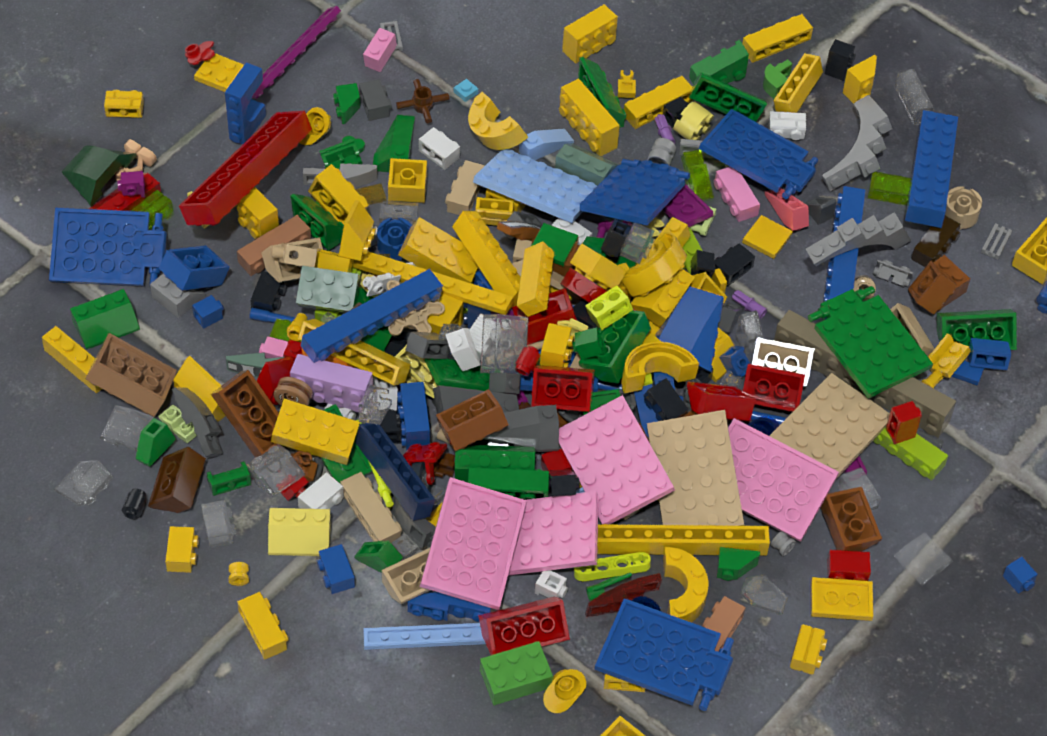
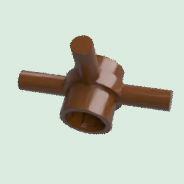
[396,79,449,123]

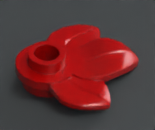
[185,41,215,65]

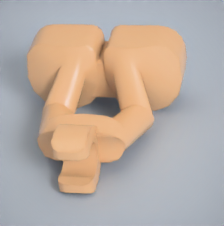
[115,139,157,181]

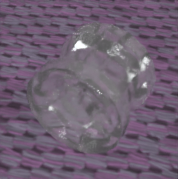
[720,371,743,388]

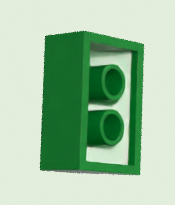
[290,194,344,251]
[70,289,140,350]

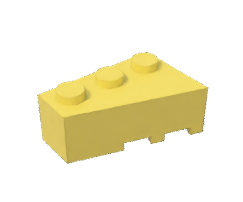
[395,345,438,398]

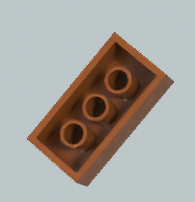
[211,370,279,458]

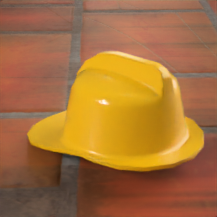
[299,107,331,145]
[543,669,587,713]

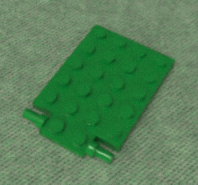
[808,286,933,398]

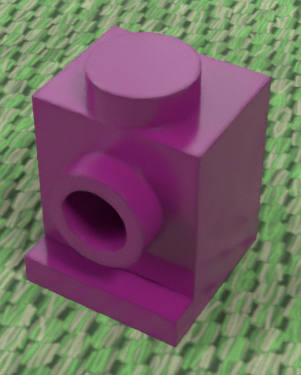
[117,171,145,197]

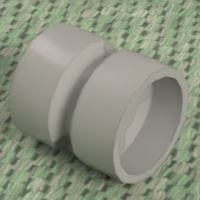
[647,138,676,166]

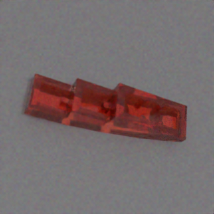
[585,573,662,617]

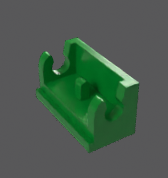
[319,139,363,169]
[206,461,251,496]

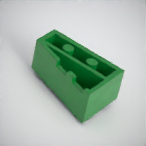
[689,39,749,84]

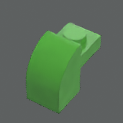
[763,59,793,99]

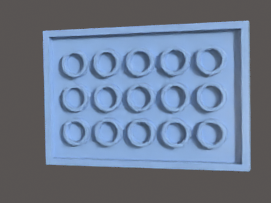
[473,149,597,223]

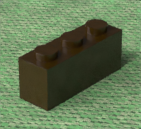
[911,215,961,267]

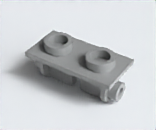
[873,260,913,287]

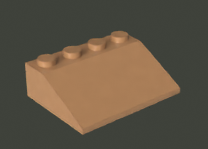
[85,333,177,417]

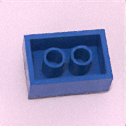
[159,245,230,290]
[397,382,430,451]

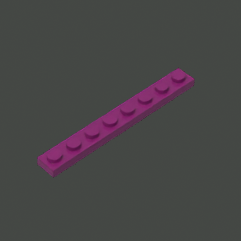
[252,5,341,99]

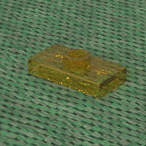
[355,184,386,205]

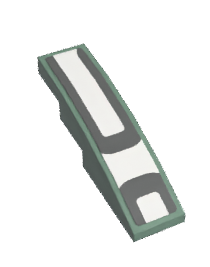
[226,353,284,377]

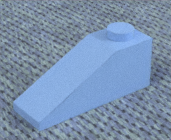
[519,129,574,160]

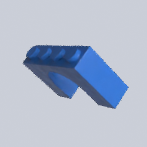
[225,62,266,145]

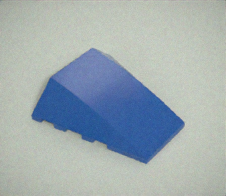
[655,287,724,373]

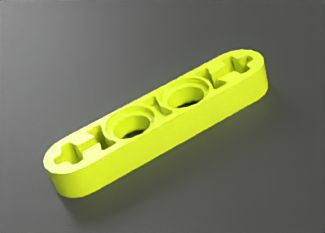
[574,552,651,581]

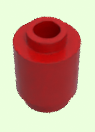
[515,346,541,376]

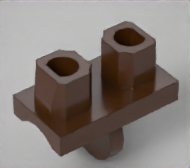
[424,453,455,481]

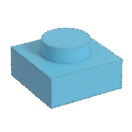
[453,79,478,102]

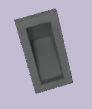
[805,197,836,225]

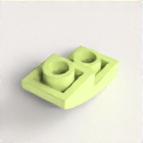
[158,405,197,443]

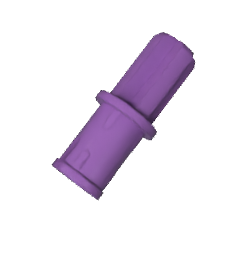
[655,114,675,144]
[732,290,767,319]

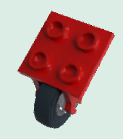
[403,442,447,492]

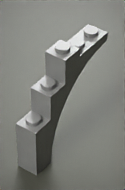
[822,95,892,191]
[806,212,912,266]

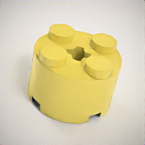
[673,102,714,140]

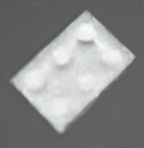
[480,314,528,375]

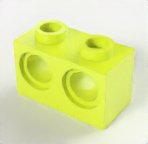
[585,285,633,330]

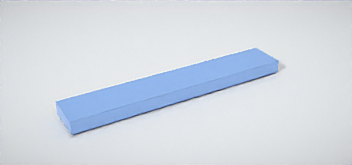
[364,623,486,650]

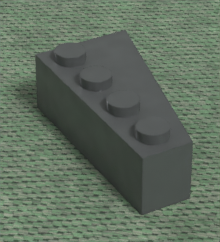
[433,385,519,428]

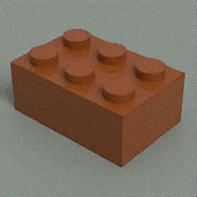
[436,389,509,451]

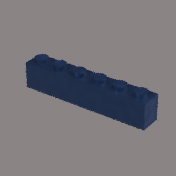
[355,421,435,521]

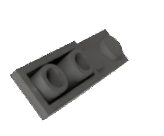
[172,388,223,457]
[391,496,436,549]

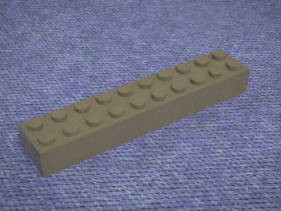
[774,310,956,438]

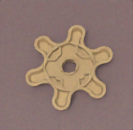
[386,280,445,336]

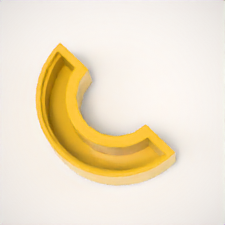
[468,92,528,150]
[622,232,687,297]
[621,342,699,393]
[663,547,708,623]

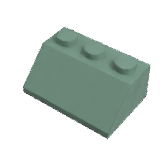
[555,143,619,186]

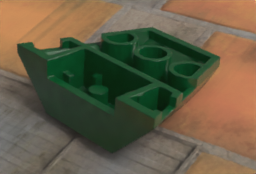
[62,145,137,207]

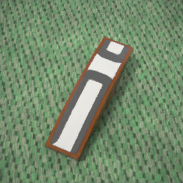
[497,221,541,244]

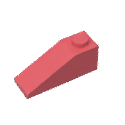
[765,188,809,231]

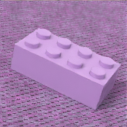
[290,354,374,413]

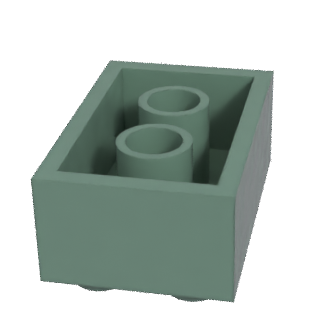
[296,266,361,313]

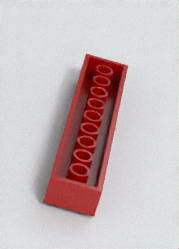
[179,110,312,226]

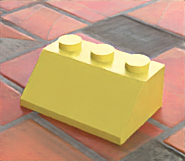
[268,508,331,556]

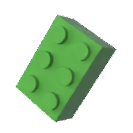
[480,641,553,706]

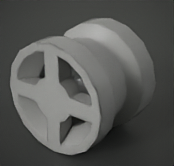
[771,531,796,556]

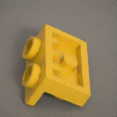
[928,334,971,378]

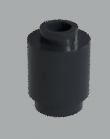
[122,488,147,519]

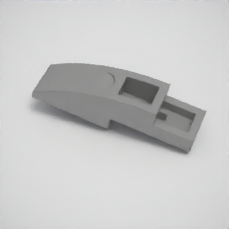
[303,164,377,188]

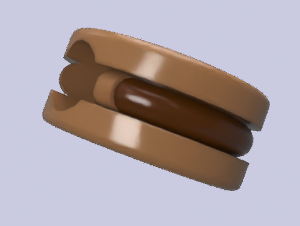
[274,377,313,406]

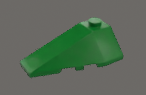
[373,115,415,172]

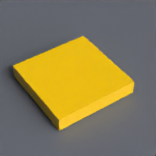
[742,215,793,259]

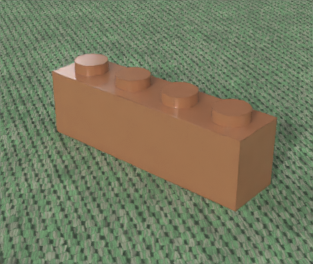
[237,215,311,276]
[702,596,746,652]

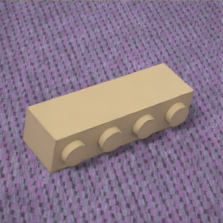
[340,472,402,545]

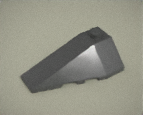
[484,405,559,452]

